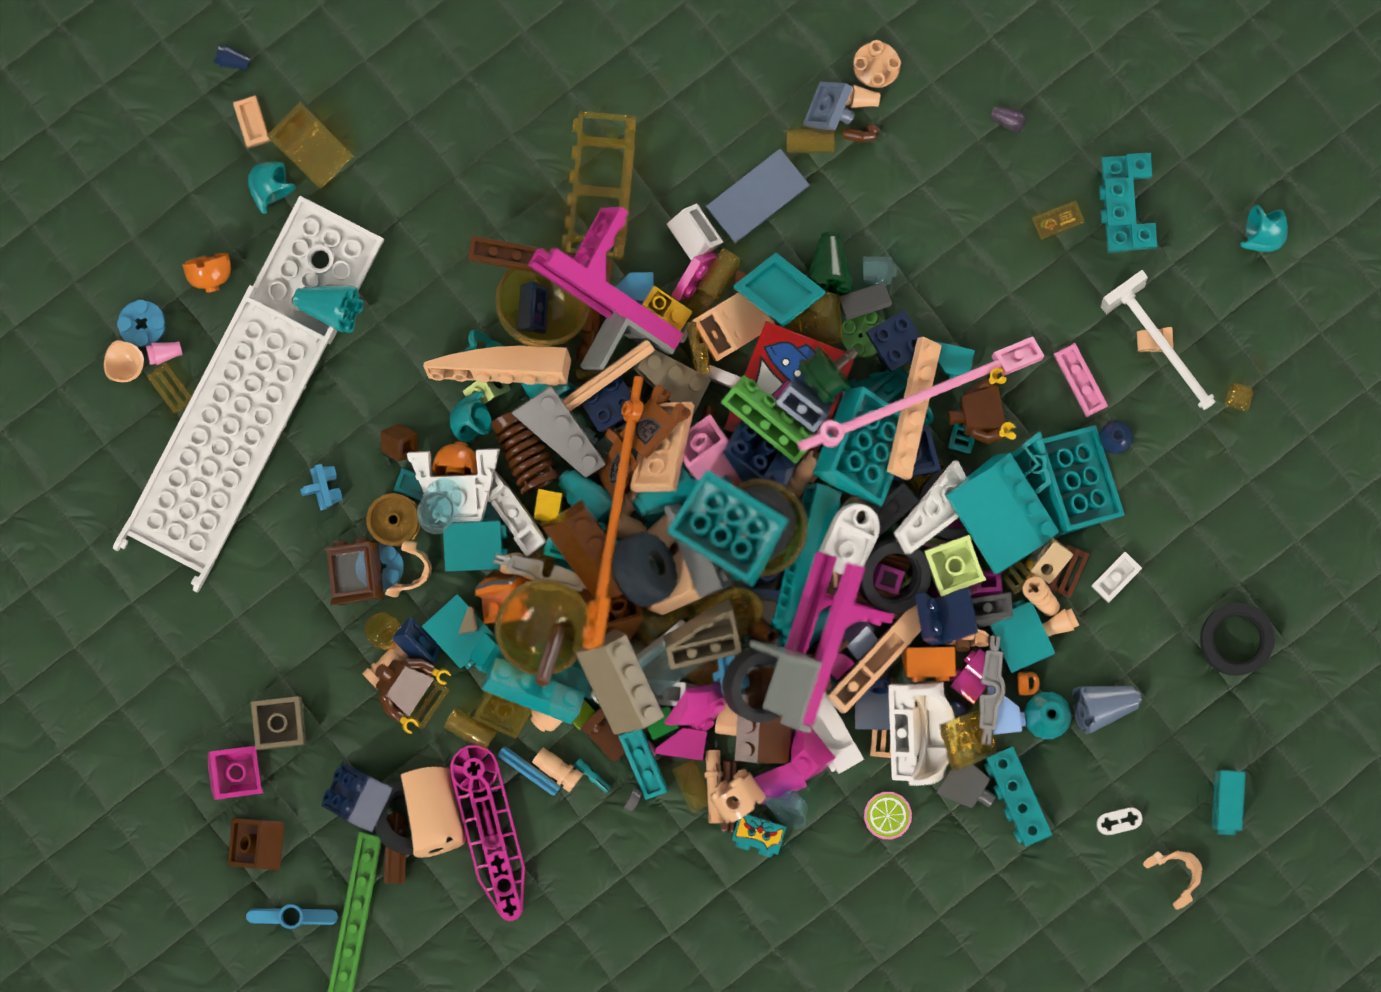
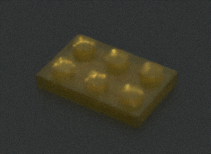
[939,708,997,771]

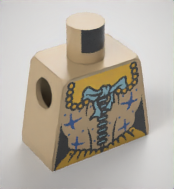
[1023,537,1074,584]

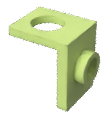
[463,381,511,404]

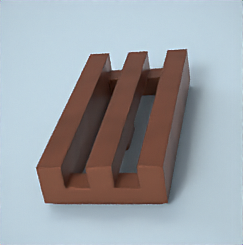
[1049,545,1090,598]

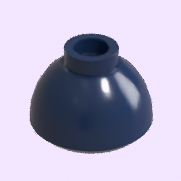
[1099,421,1133,454]

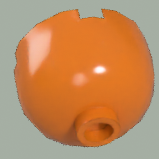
[182,253,231,293]
[432,442,478,476]

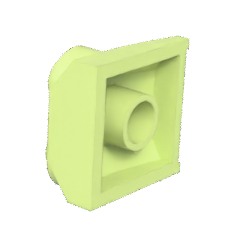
[924,535,986,596]

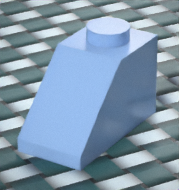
[986,686,1026,735]

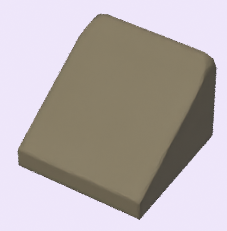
[459,607,478,635]

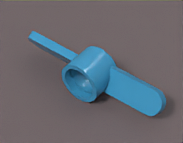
[246,904,338,929]

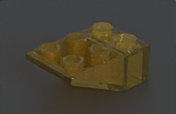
[267,103,353,190]

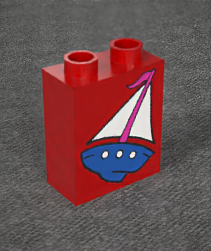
[724,321,854,466]

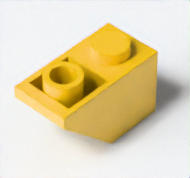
[642,286,693,331]

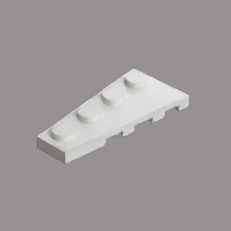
[894,461,967,554]

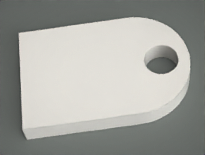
[819,503,880,575]

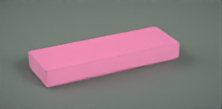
[1054,343,1108,418]

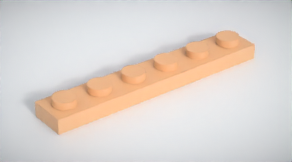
[887,337,942,480]

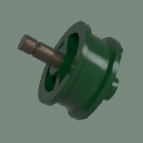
[798,346,859,404]

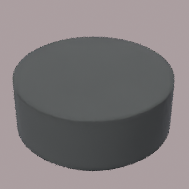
[623,787,642,812]

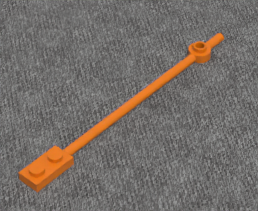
[582,376,644,650]

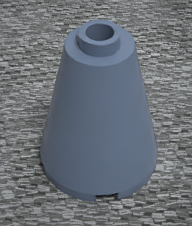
[1072,686,1142,734]

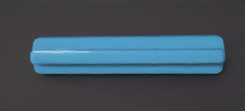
[498,746,560,796]

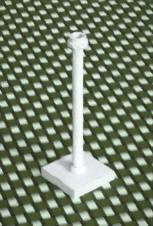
[1101,270,1216,410]

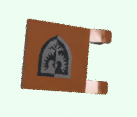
[619,384,691,459]
[596,427,638,499]

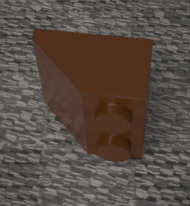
[604,594,643,641]
[227,818,284,870]

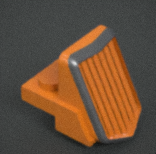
[475,569,532,625]

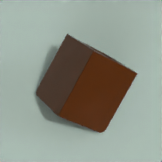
[381,424,418,462]

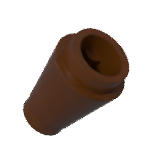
[746,617,778,644]

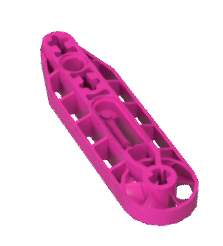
[450,745,525,921]

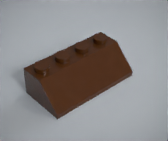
[542,500,623,599]
[735,664,792,763]

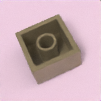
[251,696,307,750]

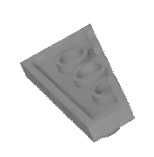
[512,385,606,478]

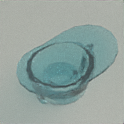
[417,478,462,534]
[763,790,808,829]

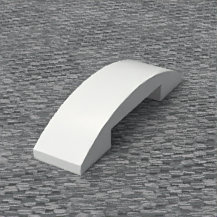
[488,471,546,557]

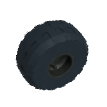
[611,532,677,606]

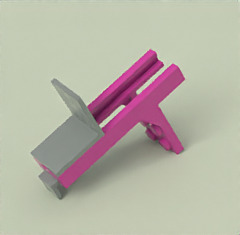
[528,207,693,370]
[750,551,894,733]

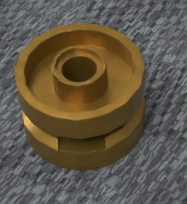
[366,493,423,547]

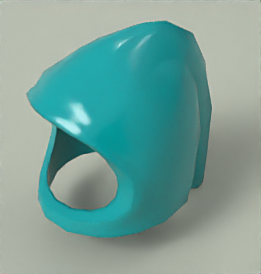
[248,161,296,214]
[1240,205,1288,252]
[449,391,492,443]

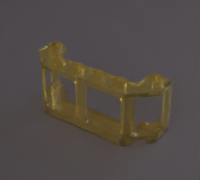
[562,111,636,261]

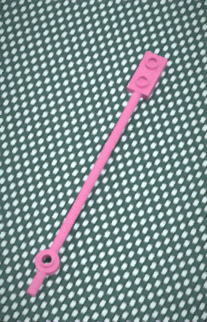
[798,336,1044,451]

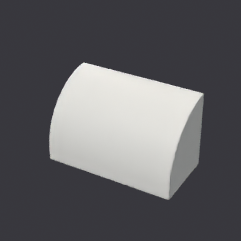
[666,204,723,261]

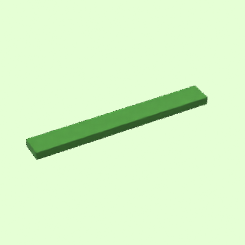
[328,832,382,992]

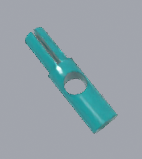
[573,758,611,793]

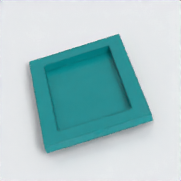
[733,253,826,328]

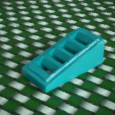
[947,407,975,456]

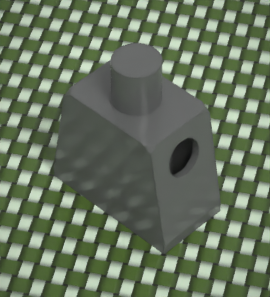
[936,754,997,808]

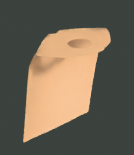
[401,767,466,857]

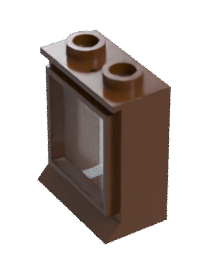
[325,538,384,606]

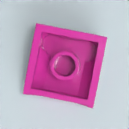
[664,683,726,731]
[208,746,263,800]

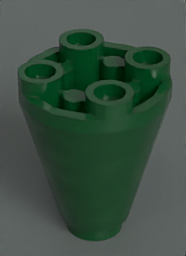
[807,231,853,301]

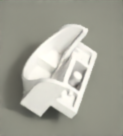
[889,681,956,785]

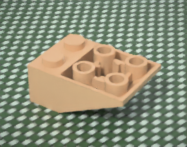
[691,292,776,361]

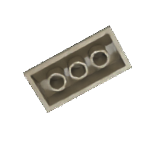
[575,629,664,734]

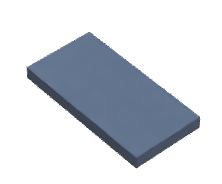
[706,149,809,244]

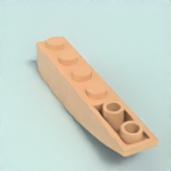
[423,346,571,386]
[824,605,921,713]

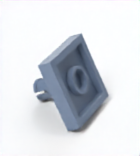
[803,82,854,130]

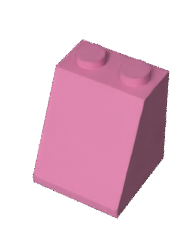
[683,414,743,488]

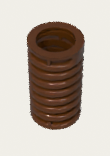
[490,412,560,495]

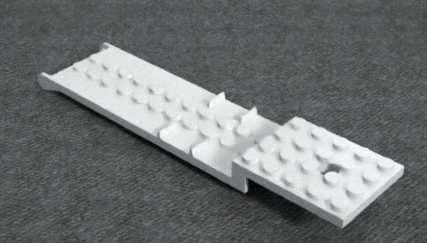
[113,196,385,593]

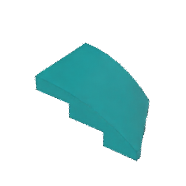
[1011,431,1052,495]

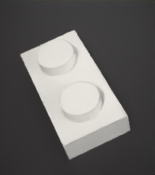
[1091,552,1142,603]

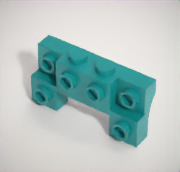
[1099,153,1157,253]

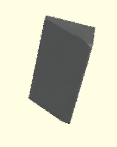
[839,283,892,320]

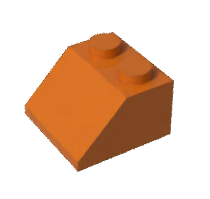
[901,647,956,682]

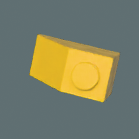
[534,489,564,527]

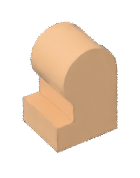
[1137,327,1173,352]

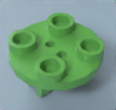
[841,312,884,358]

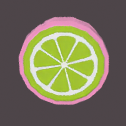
[864,792,912,839]

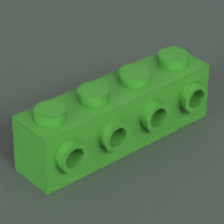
[721,375,816,464]

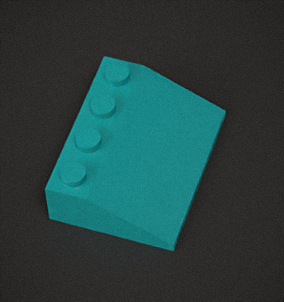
[813,387,900,506]
[1039,425,1125,537]
[945,453,1059,574]
[667,469,789,586]

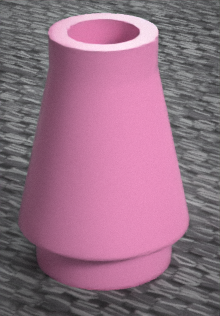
[146,341,182,366]

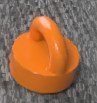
[1017,672,1040,696]

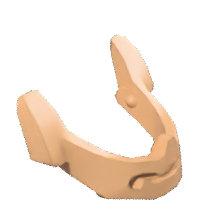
[385,540,432,597]
[1143,851,1202,909]

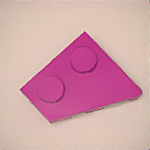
[671,251,719,301]

